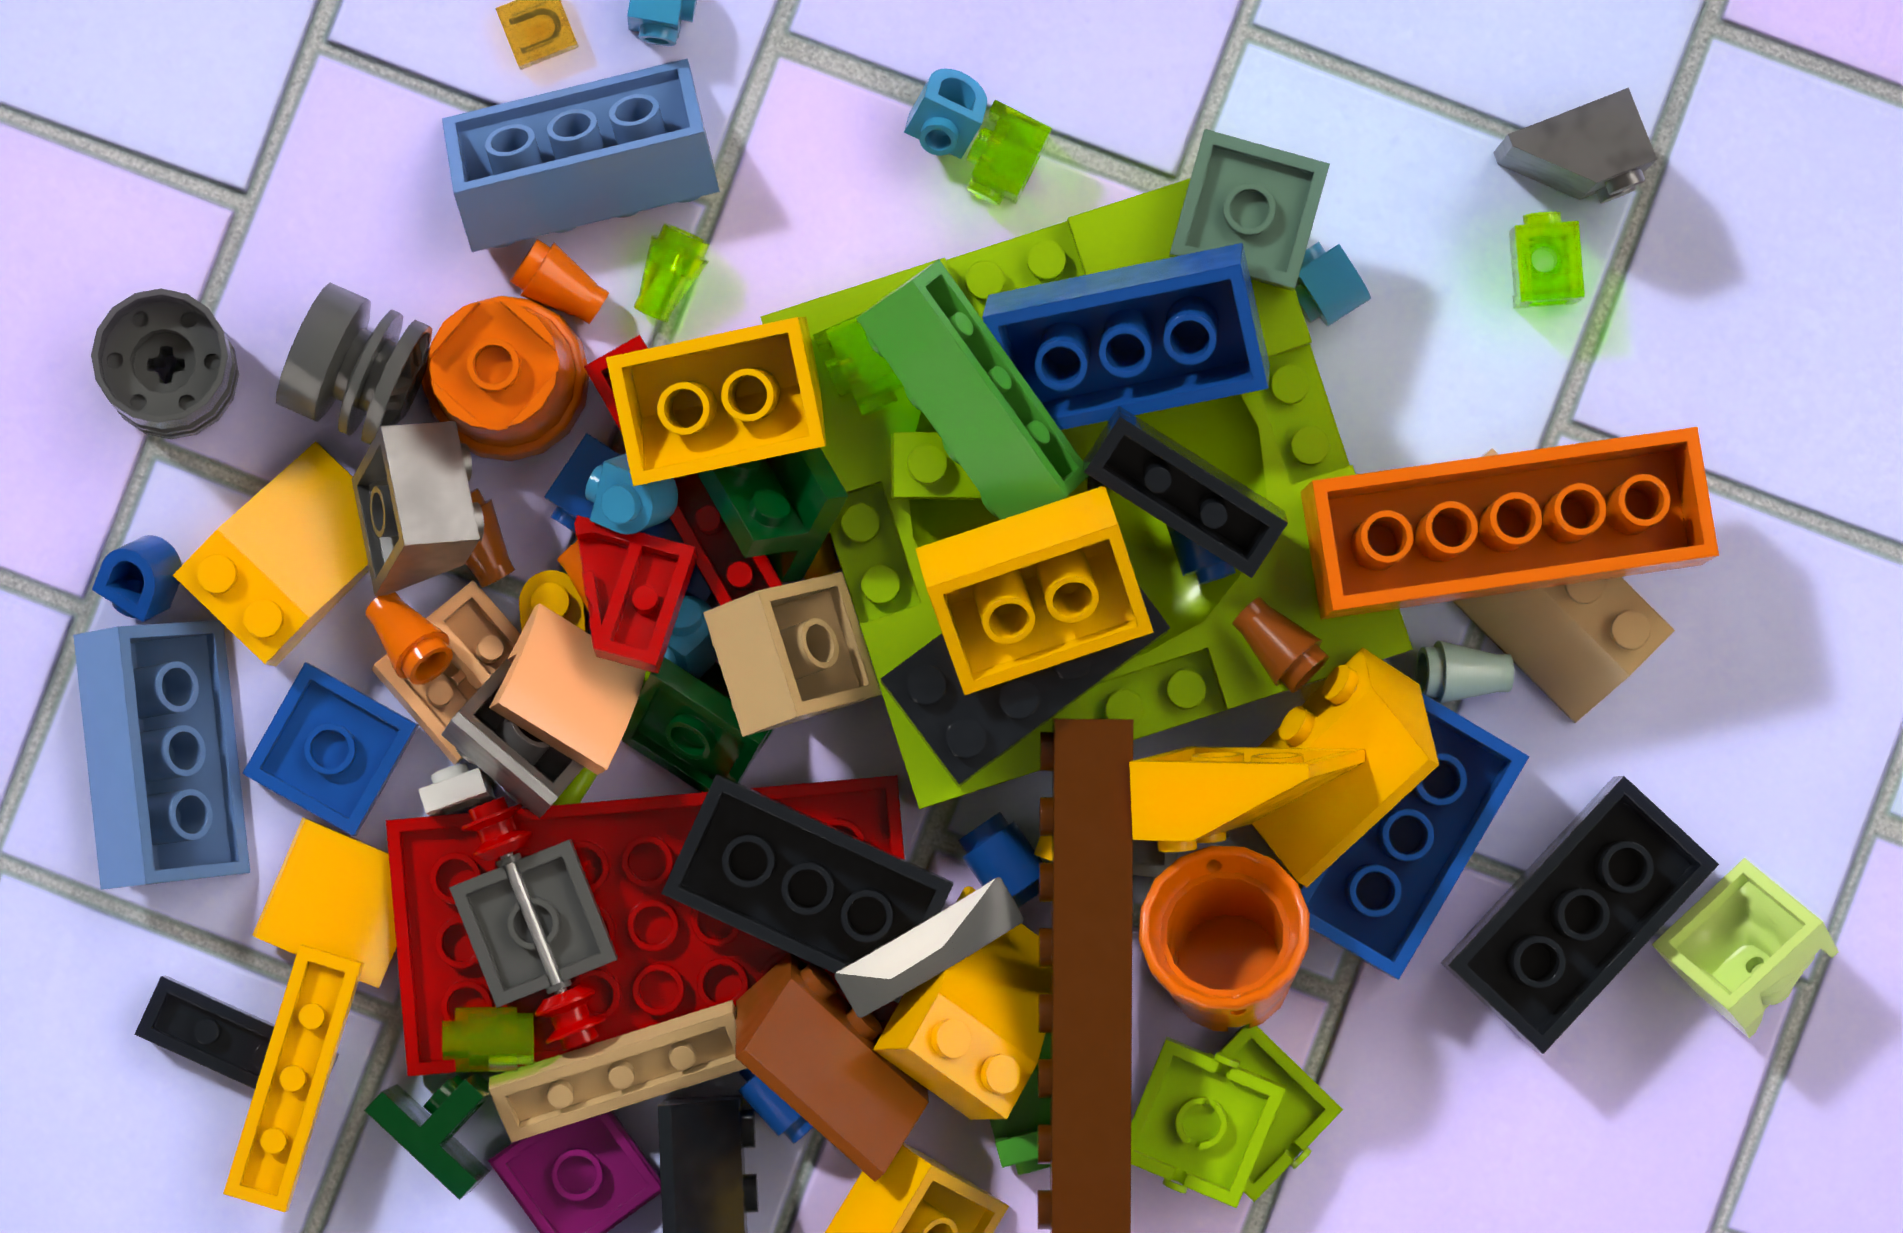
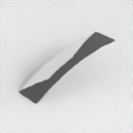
[835,877,1024,1018]

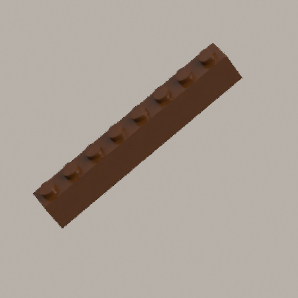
[1037,718,1134,1233]

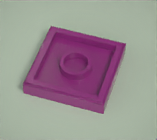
[488,1111,661,1233]

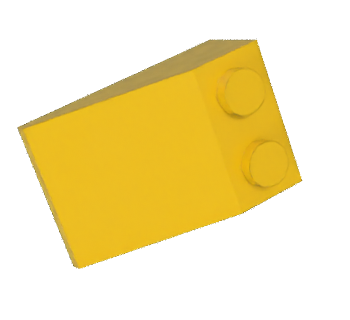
[173,441,369,667]
[1129,746,1365,852]
[873,886,1051,1120]

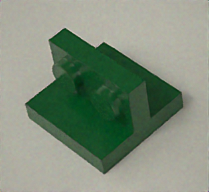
[697,447,848,583]
[621,657,775,792]
[364,1072,491,1200]

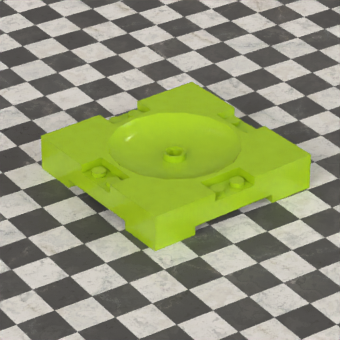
[760,178,1413,809]

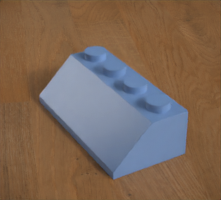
[442,58,720,252]
[73,620,250,890]

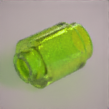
[442,1007,534,1073]

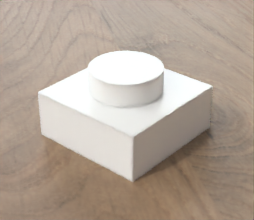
[418,763,495,816]

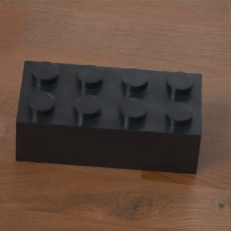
[880,585,1170,788]
[661,774,953,1003]
[1441,776,1719,1054]

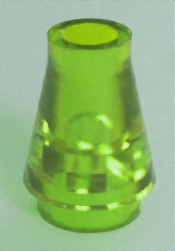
[633,223,710,323]

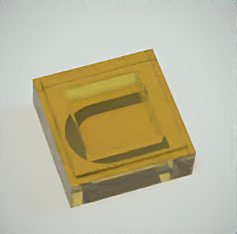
[495,0,579,70]

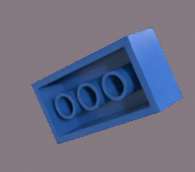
[982,243,1270,430]
[1298,693,1530,980]

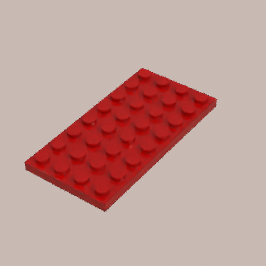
[386,775,905,1076]

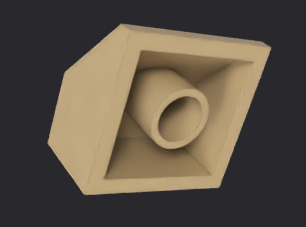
[703,572,882,737]

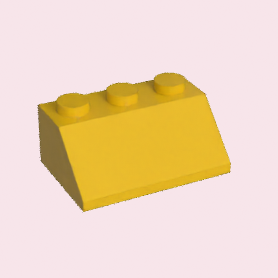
[606,317,826,486]
[915,485,1154,696]
[1251,647,1439,887]
[825,1143,1009,1233]

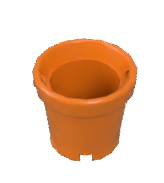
[422,296,590,461]
[1139,846,1310,1032]

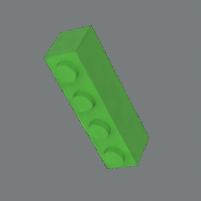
[856,259,1089,520]

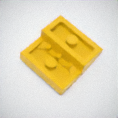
[252,817,397,989]

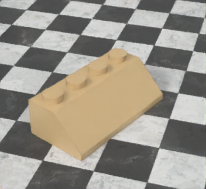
[1452,448,1675,723]

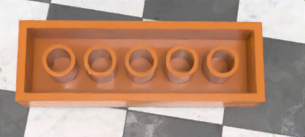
[1301,427,1719,620]

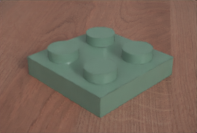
[1169,129,1330,291]

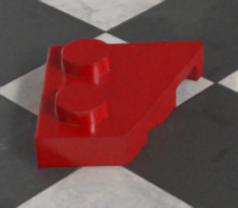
[574,515,698,674]

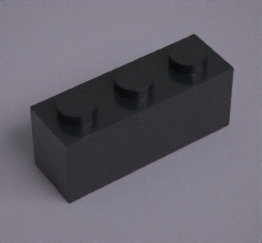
[1083,406,1288,578]

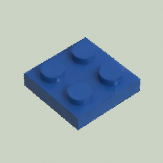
[242,662,419,836]

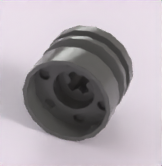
[276,282,433,445]
[91,288,239,439]

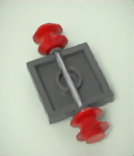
[449,796,619,1051]

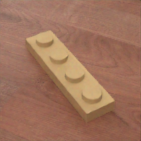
[488,1000,747,1143]

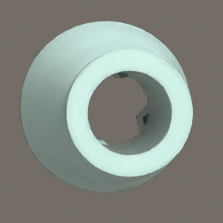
[1416,640,1514,704]

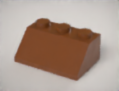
[735,953,929,1182]

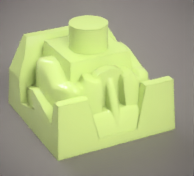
[1652,858,1839,1038]

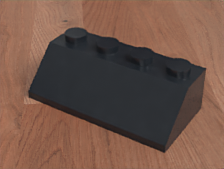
[658,1095,759,1233]

